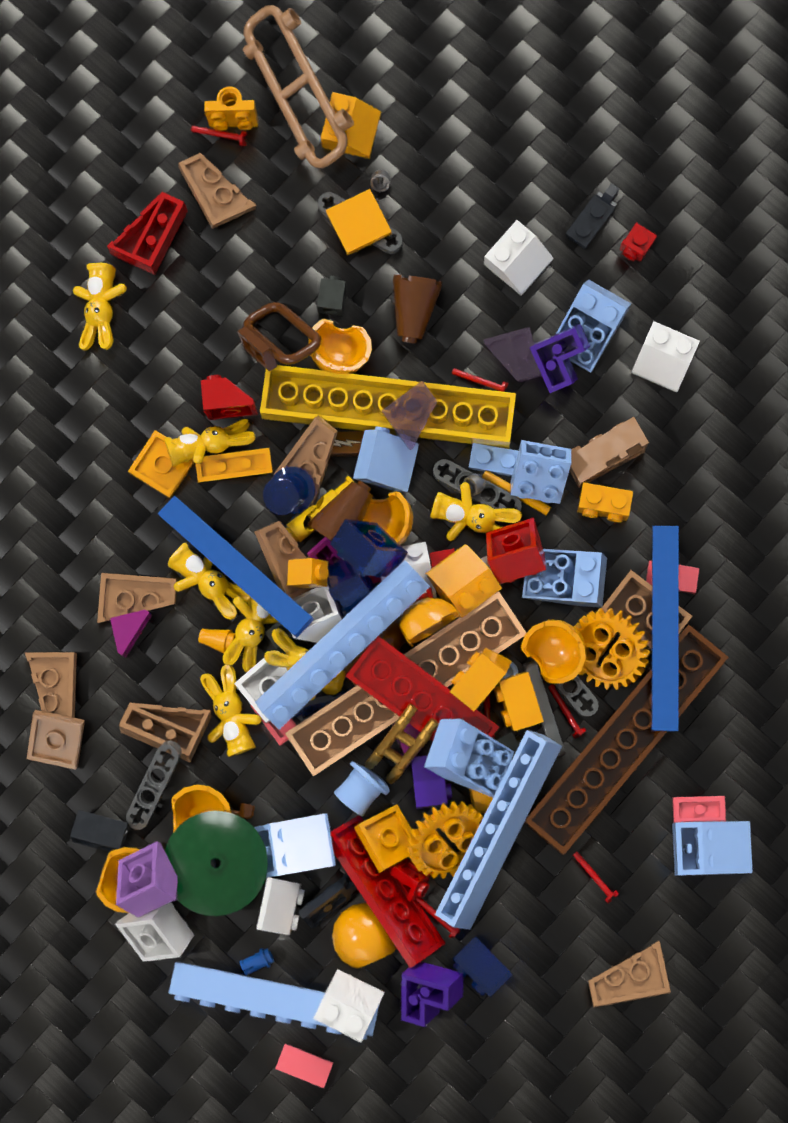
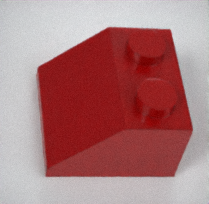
[201,375,258,420]
[486,518,546,584]

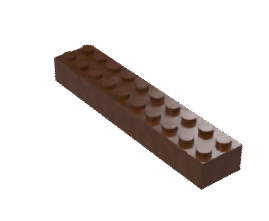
[524,625,729,855]

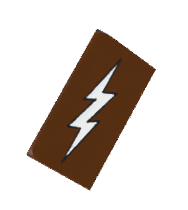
[330,431,364,457]

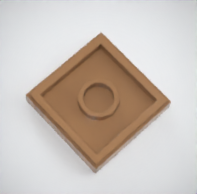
[27,710,85,770]

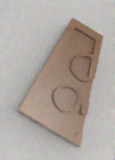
[178,153,256,229]
[274,416,338,505]
[255,521,328,599]
[97,573,178,623]
[25,652,77,718]
[588,941,671,1008]

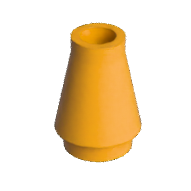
[198,628,235,653]

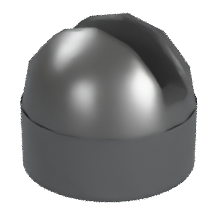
[370,170,391,192]
[463,474,486,496]

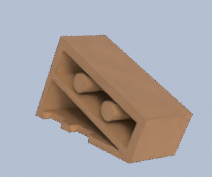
[569,417,649,488]
[119,703,211,762]

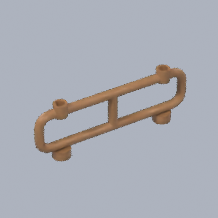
[243,5,354,168]

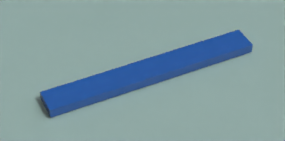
[158,496,314,638]
[652,526,679,731]

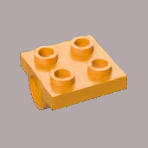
[205,87,258,130]

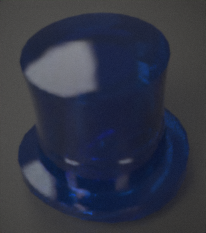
[263,466,315,515]

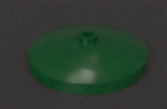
[165,811,268,916]

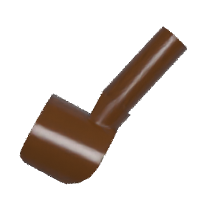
[231,803,255,819]

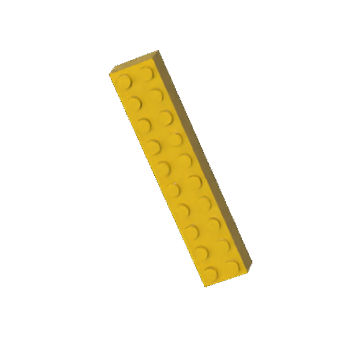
[260,365,516,448]

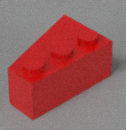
[107,192,188,275]

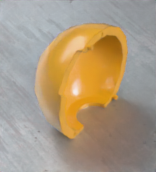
[308,319,372,374]
[356,492,414,552]
[399,598,460,647]
[521,620,587,683]
[172,785,231,833]
[96,847,139,913]
[332,902,396,968]

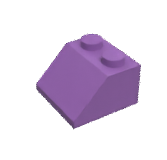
[116,842,177,918]

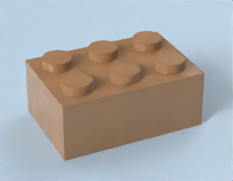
[602,570,692,654]

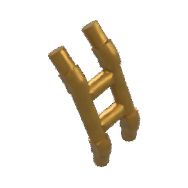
[365,703,439,784]

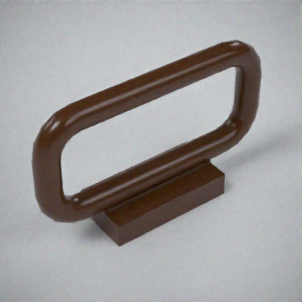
[237,302,321,371]

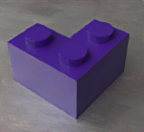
[530,324,591,393]
[412,755,452,810]
[401,961,463,1027]

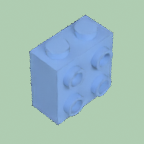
[353,426,419,492]
[511,440,571,504]

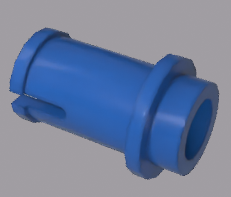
[240,948,274,976]

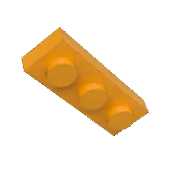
[196,448,273,482]

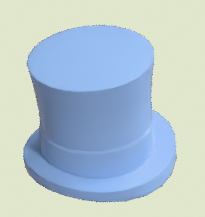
[334,761,390,816]

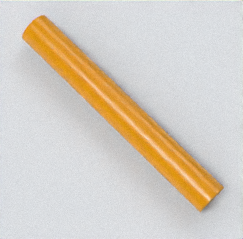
[482,471,551,516]

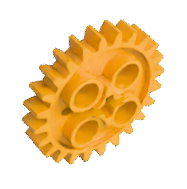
[574,608,650,690]
[407,801,483,879]

